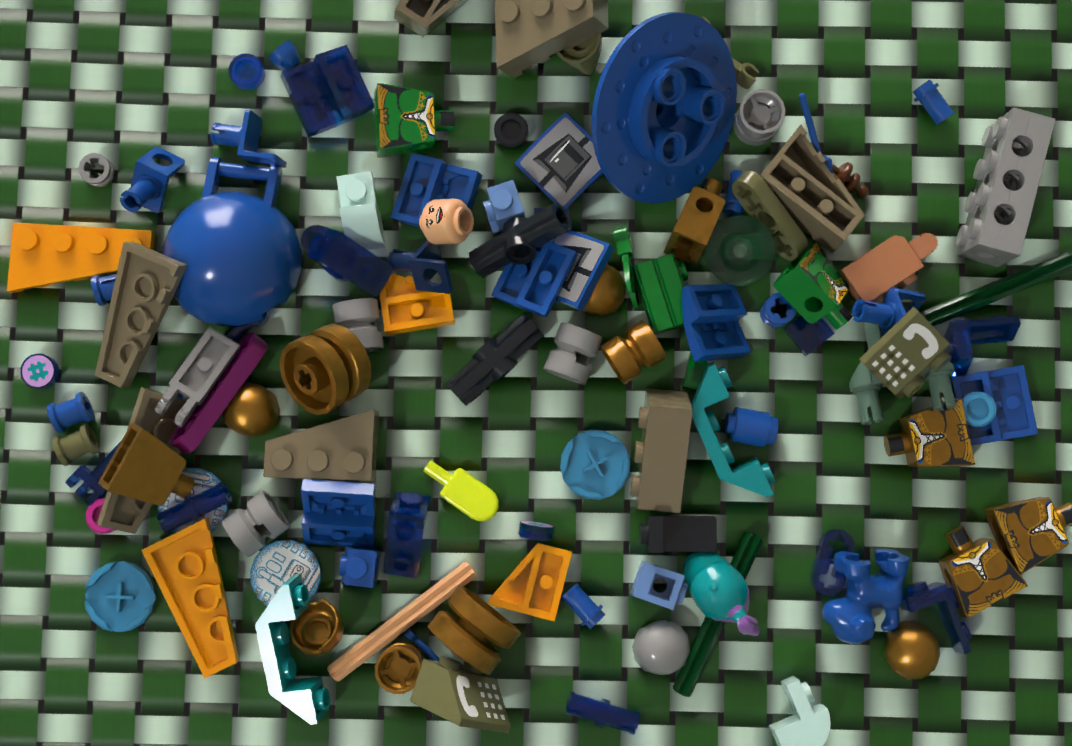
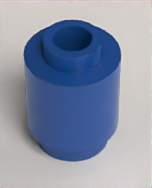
[724,407,778,447]

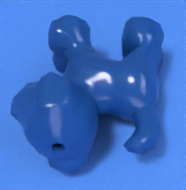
[822,549,910,644]

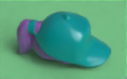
[683,552,759,636]

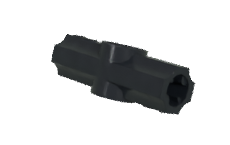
[469,202,571,278]
[446,314,544,406]

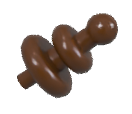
[832,162,869,198]

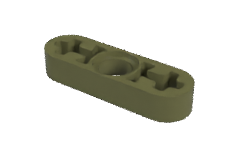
[732,170,808,261]

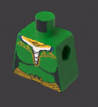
[374,83,455,158]
[773,242,852,330]

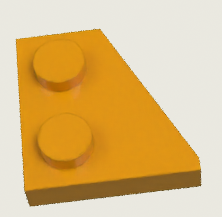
[376,268,455,336]
[488,543,572,622]

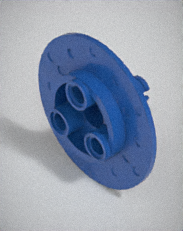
[592,12,737,204]

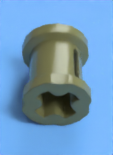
[52,423,100,467]

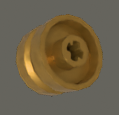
[280,324,372,415]
[428,585,521,675]

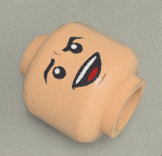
[419,198,474,245]

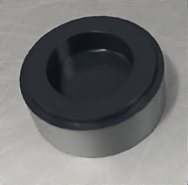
[494,113,528,150]

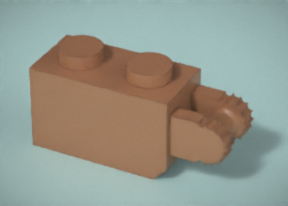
[839,233,939,304]

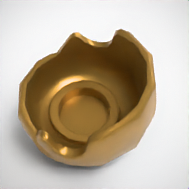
[583,264,626,317]
[222,382,280,438]
[289,598,344,655]
[884,621,940,680]

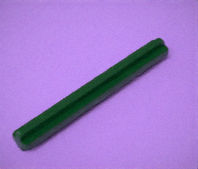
[920,252,1072,326]
[673,531,763,697]

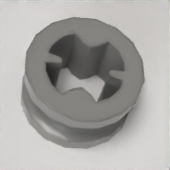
[79,153,115,187]

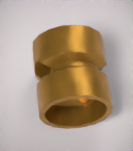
[600,320,667,385]
[375,642,425,694]

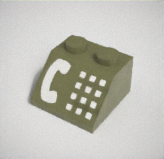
[859,307,953,399]
[410,656,510,733]

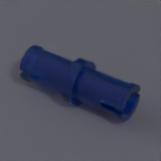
[157,482,232,533]
[565,691,640,735]

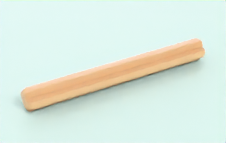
[327,562,477,682]

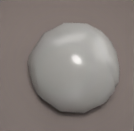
[632,620,691,675]

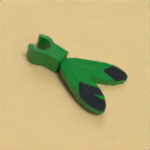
[613,226,639,309]

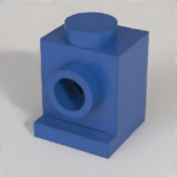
[339,546,381,588]

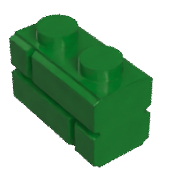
[633,253,688,335]

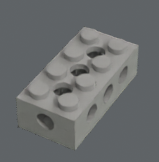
[956,107,1055,267]

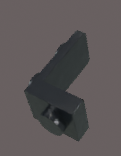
[639,516,717,553]

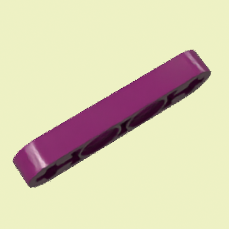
[170,332,268,454]

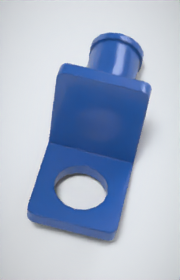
[210,110,287,168]
[120,147,185,213]
[852,287,926,335]

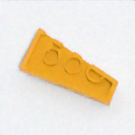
[7,223,155,293]
[141,517,240,679]

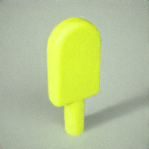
[423,460,499,521]

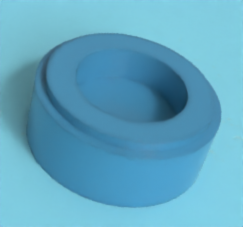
[962,392,997,427]

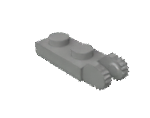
[155,327,240,428]

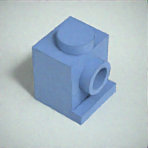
[482,180,525,235]
[630,560,688,610]

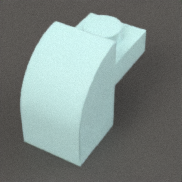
[336,171,386,253]
[769,676,831,746]

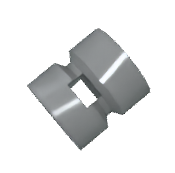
[733,89,786,146]
[332,298,384,353]
[543,323,603,385]
[222,491,290,557]

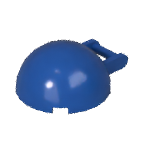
[162,157,303,326]

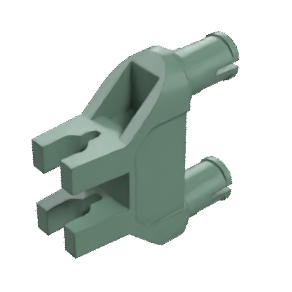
[849,322,957,425]

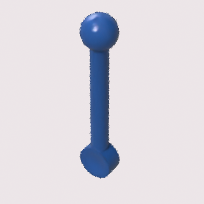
[404,628,439,661]

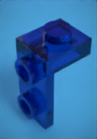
[307,227,394,297]
[944,316,1021,377]
[383,492,431,578]
[900,581,972,655]

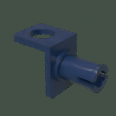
[388,240,453,294]

